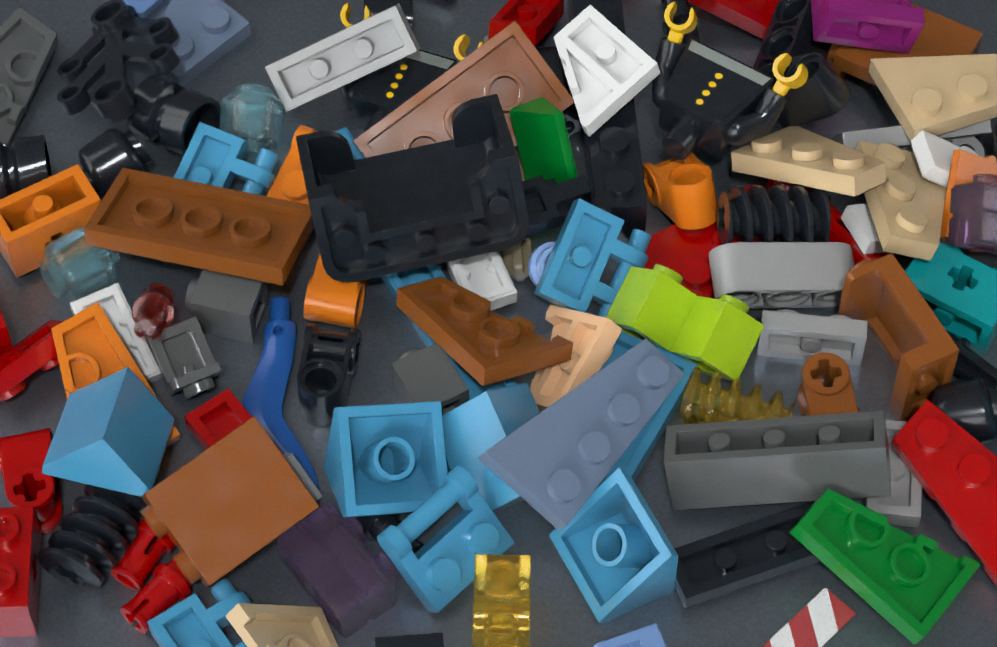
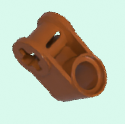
[797,352,861,416]

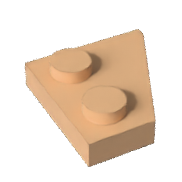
[530,304,623,412]

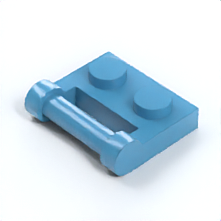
[377,466,515,613]

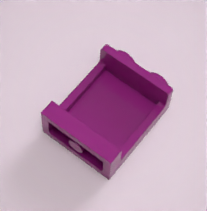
[811,0,925,54]

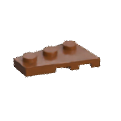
[396,276,573,386]

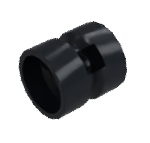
[127,75,222,156]
[0,135,52,199]

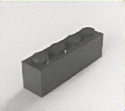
[664,410,891,510]

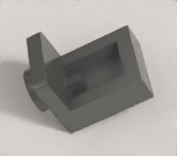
[146,316,223,399]

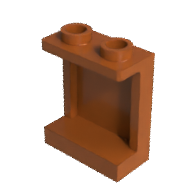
[827,3,983,86]
[838,253,959,422]
[140,416,319,587]

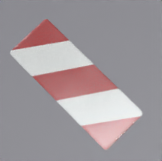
[762,588,855,647]

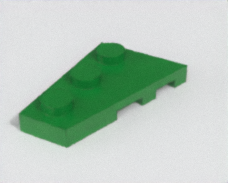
[789,489,981,645]

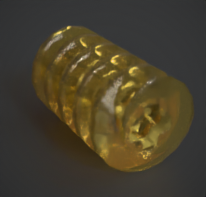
[679,366,797,424]

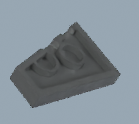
[0,7,57,149]

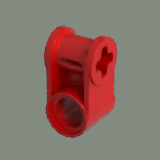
[0,428,64,536]

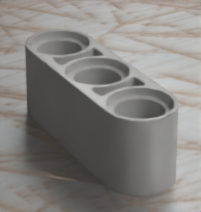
[708,242,855,308]

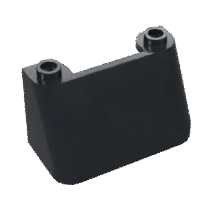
[296,94,529,282]

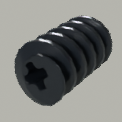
[717,185,831,245]
[37,484,147,587]

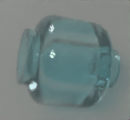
[219,84,285,162]
[39,226,120,302]

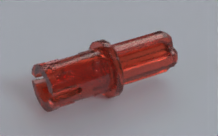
[132,283,174,340]

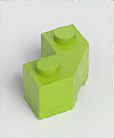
[605,264,764,382]

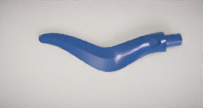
[242,297,320,512]

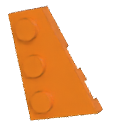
[51,302,181,485]

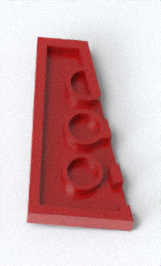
[891,399,997,586]

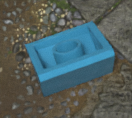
[42,367,175,497]
[442,383,540,513]
[323,401,451,518]
[548,467,679,623]

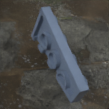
[477,338,685,531]

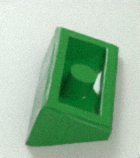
[510,97,578,183]

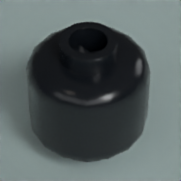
[78,128,153,196]
[931,376,997,445]

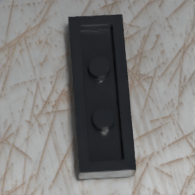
[674,501,820,608]

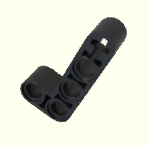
[753,0,851,128]

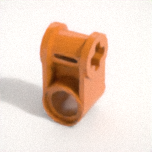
[642,152,718,230]
[303,252,369,329]

